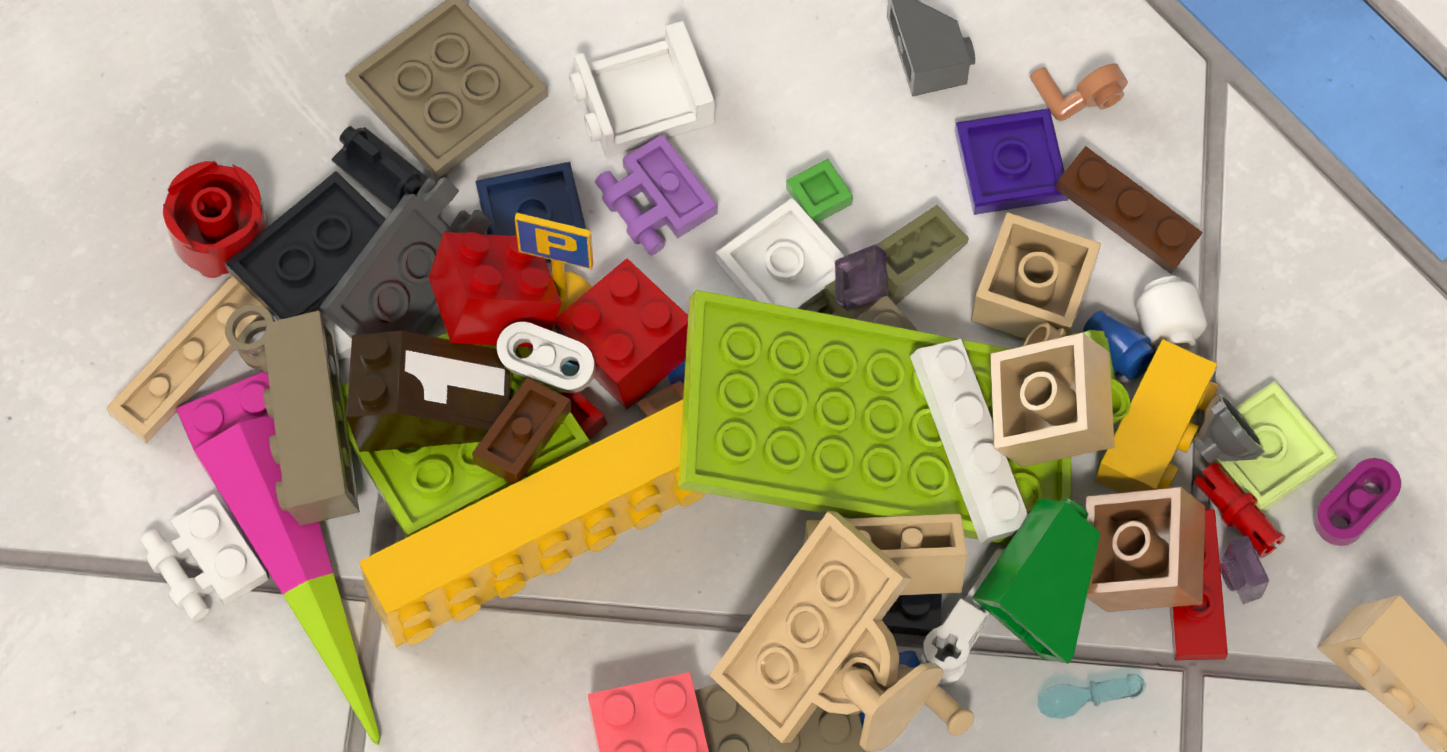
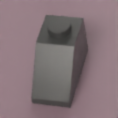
[887,0,975,97]

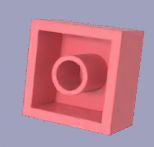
[588,672,709,752]

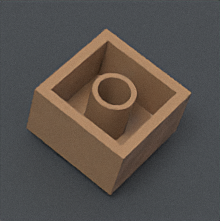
[1085,487,1205,612]

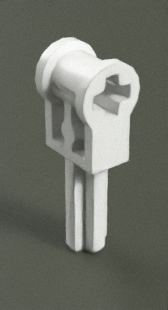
[920,549,1004,686]

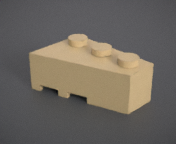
[1317,595,1447,752]

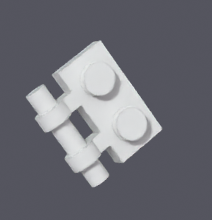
[140,494,269,622]

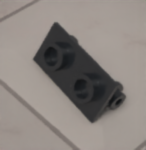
[331,126,429,210]

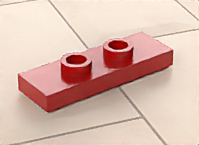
[1170,509,1228,661]

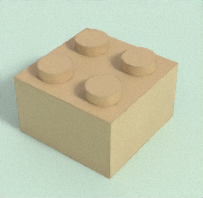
[971,212,1101,339]
[991,333,1115,467]

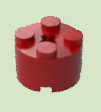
[162,161,268,278]

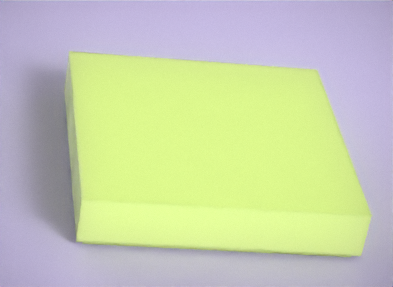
[1196,381,1338,513]

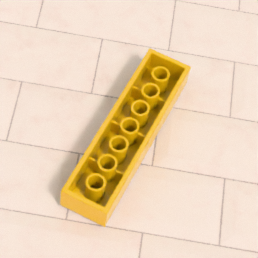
[359,399,706,647]

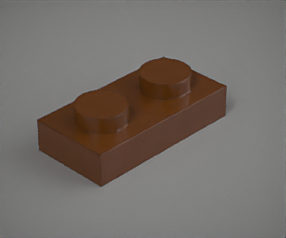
[472,377,572,484]

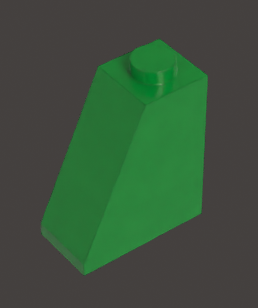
[972,498,1101,664]

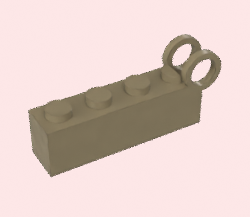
[225,304,360,526]

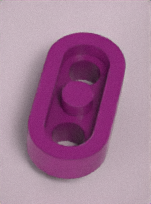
[1314,458,1401,546]

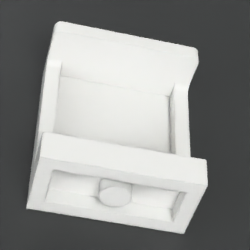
[569,21,715,157]

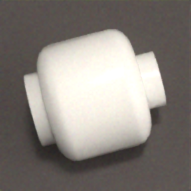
[1136,276,1207,350]

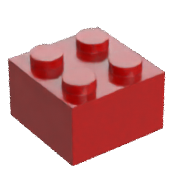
[428,232,562,347]
[554,258,688,410]

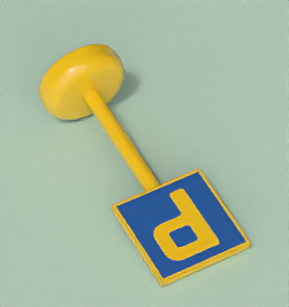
[515,212,594,333]

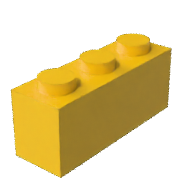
[1095,339,1219,493]

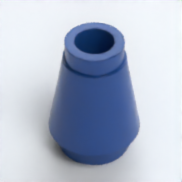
[1083,310,1156,380]

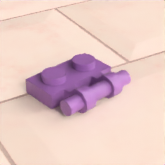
[595,134,718,256]

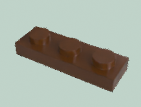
[1054,146,1203,275]

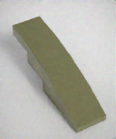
[803,205,969,319]

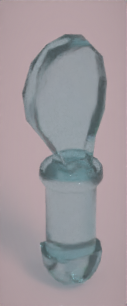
[1037,674,1146,719]

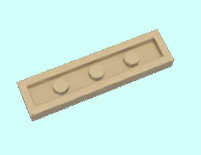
[106,276,265,444]

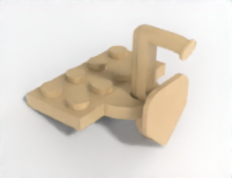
[709,511,974,752]

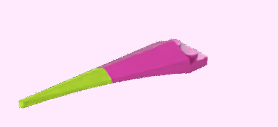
[176,372,380,745]

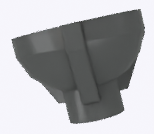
[1192,393,1265,464]

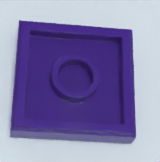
[955,108,1068,215]

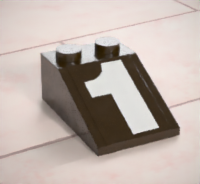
[346,330,512,452]

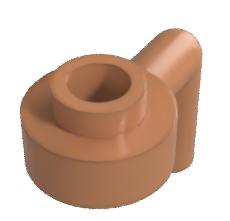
[1030,63,1128,121]

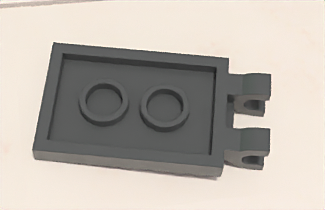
[319,178,492,339]

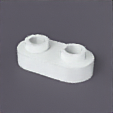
[497,322,596,393]

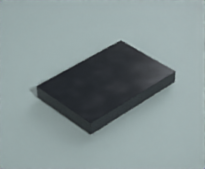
[225,171,386,320]

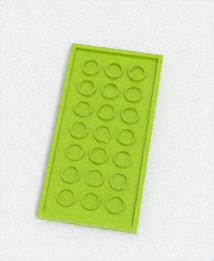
[678,290,1071,544]

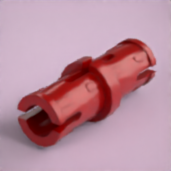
[1194,462,1285,558]

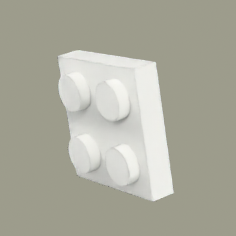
[716,198,854,310]

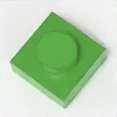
[786,159,853,224]

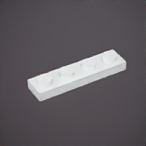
[910,339,1028,544]

